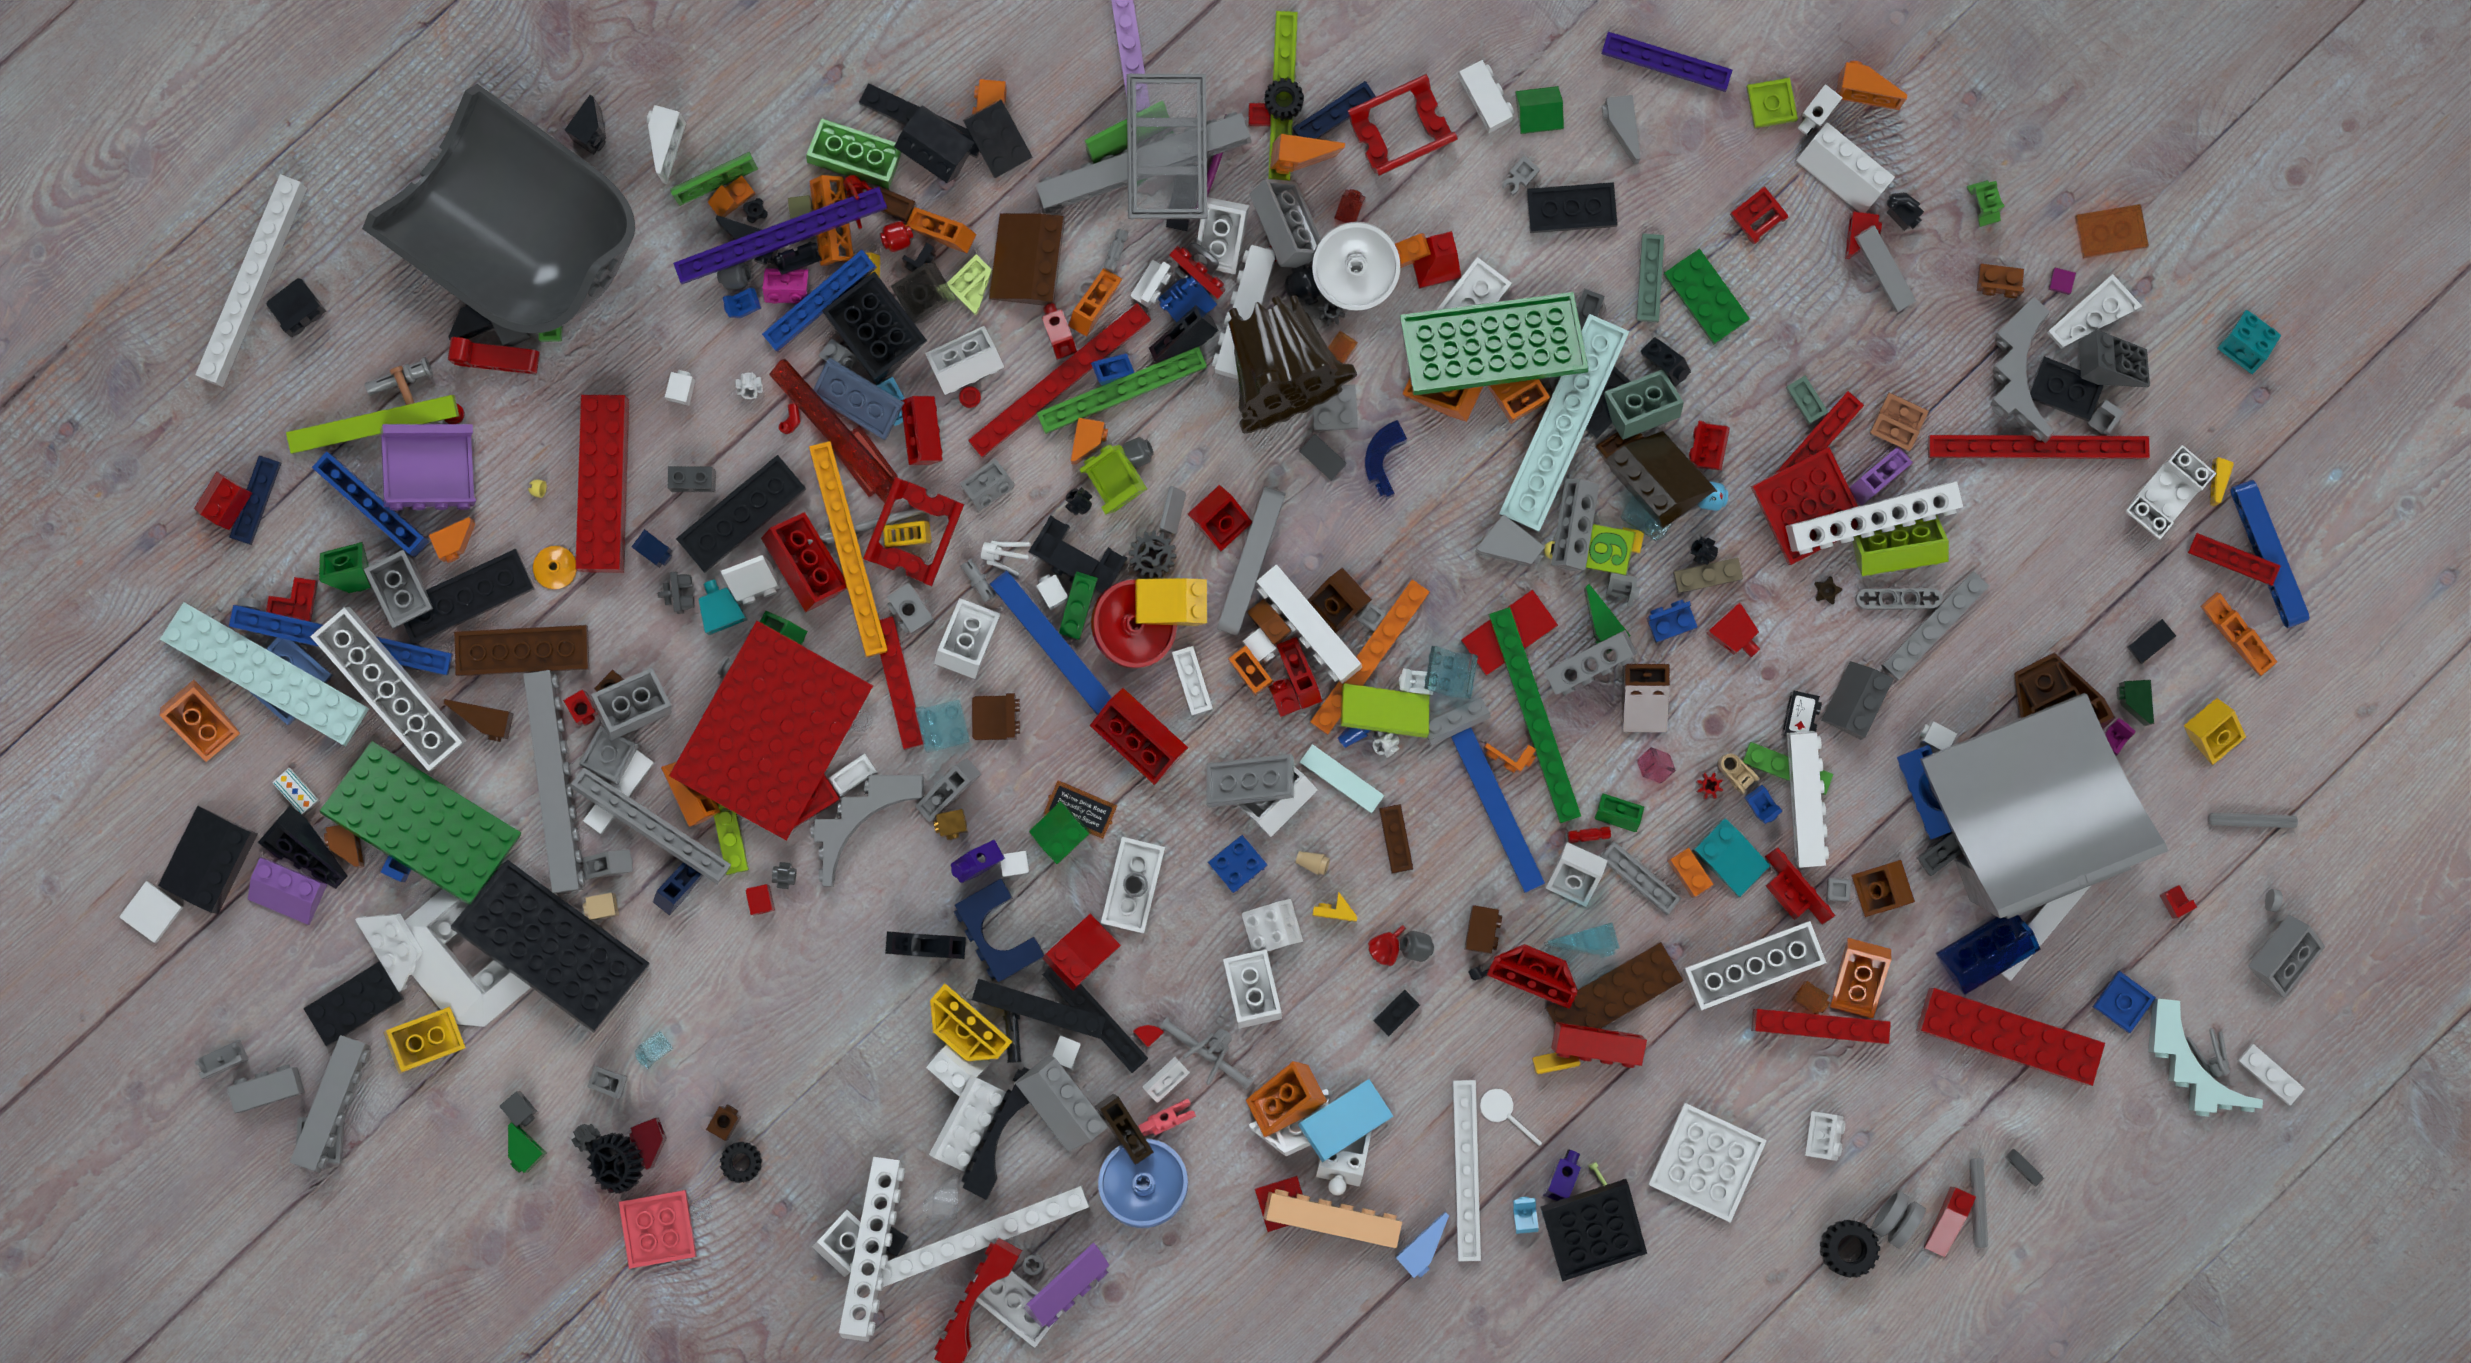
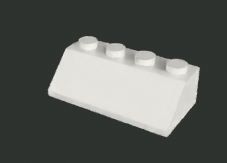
[1796,122,1895,213]

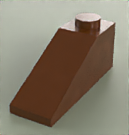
[444,699,514,742]

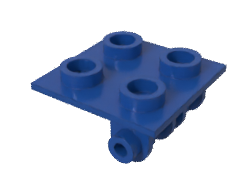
[1158,273,1218,323]
[1208,835,1268,893]

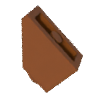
[1246,599,1291,646]
[324,825,365,868]

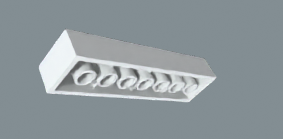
[310,607,466,771]

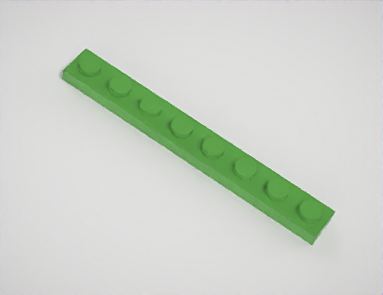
[1037,347,1207,434]

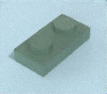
[1786,375,1828,425]

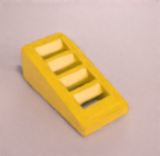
[2210,457,2234,507]
[883,521,932,548]

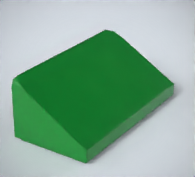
[1595,793,1644,832]

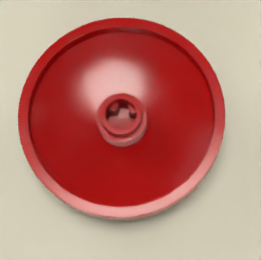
[1091,580,1177,668]

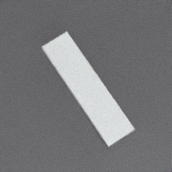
[583,750,654,834]

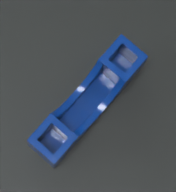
[1897,745,1952,840]

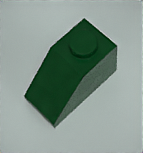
[2116,680,2154,726]

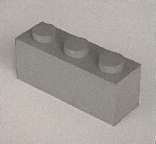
[227,1064,305,1113]

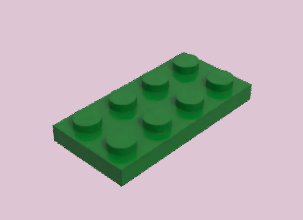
[1663,248,1750,345]

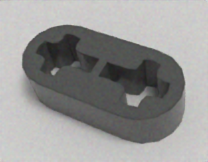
[2005,1149,2044,1187]

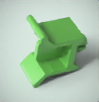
[1967,180,2005,227]

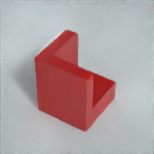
[745,884,775,916]
[2159,885,2197,919]

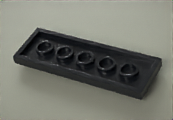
[676,455,806,573]
[404,549,535,645]

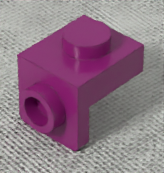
[2104,718,2136,756]

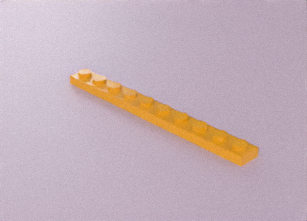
[809,441,888,657]

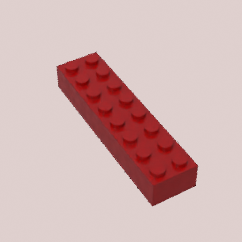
[575,394,629,573]
[1916,988,2106,1086]

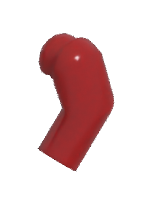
[779,403,801,434]

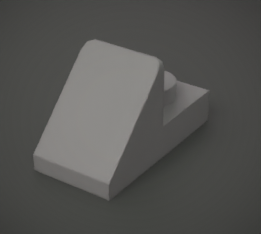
[587,1066,628,1099]

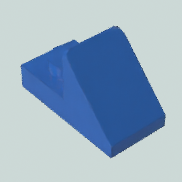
[1091,354,1135,386]

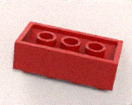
[761,512,847,613]
[1089,688,1189,785]

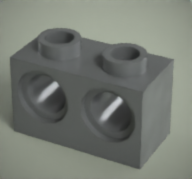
[668,466,716,492]

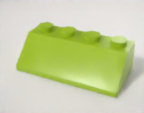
[1852,515,1949,576]

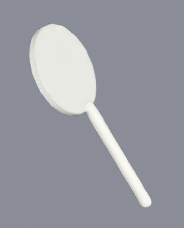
[1480,1089,1542,1146]

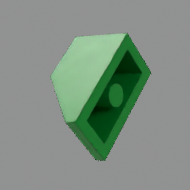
[508,1122,547,1173]

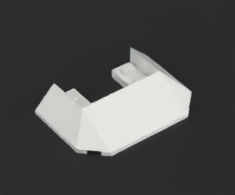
[405,889,531,1027]

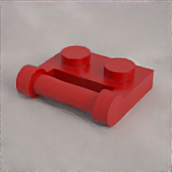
[1730,186,1789,244]

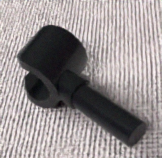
[1468,966,1489,981]

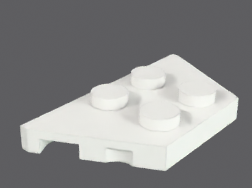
[355,913,423,992]
[1249,1089,1330,1156]

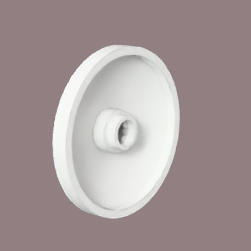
[1312,222,1400,310]

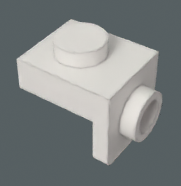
[1399,668,1436,695]

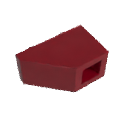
[629,1117,667,1170]

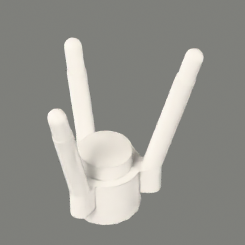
[981,541,1031,576]

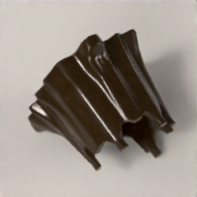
[1228,295,1357,434]

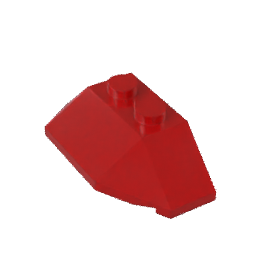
[1487,944,1578,1009]

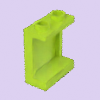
[1079,444,1147,515]

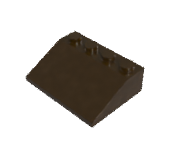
[1607,431,1716,529]

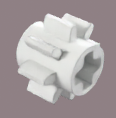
[735,373,763,399]
[1372,731,1400,758]

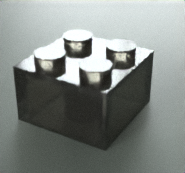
[891,262,957,324]

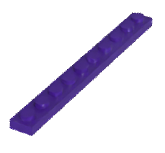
[673,187,887,285]

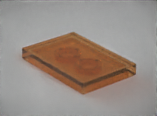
[2075,204,2149,258]

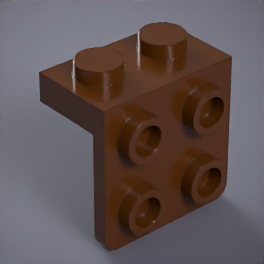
[972,693,1020,740]

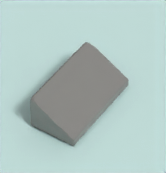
[1160,486,1186,534]

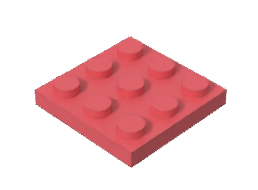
[619,1190,697,1269]

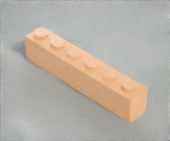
[1263,1189,1402,1248]

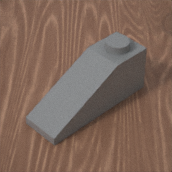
[1602,95,1641,164]
[915,758,982,822]

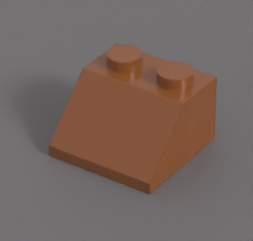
[1851,860,1915,917]

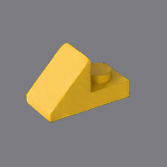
[1312,892,1357,922]

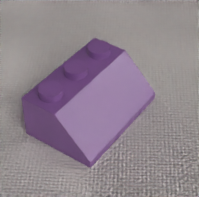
[248,858,327,925]

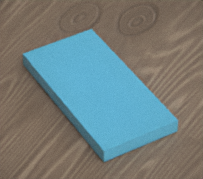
[1298,1079,1394,1162]

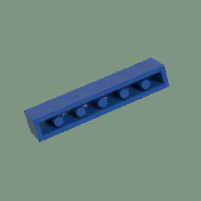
[312,451,430,557]

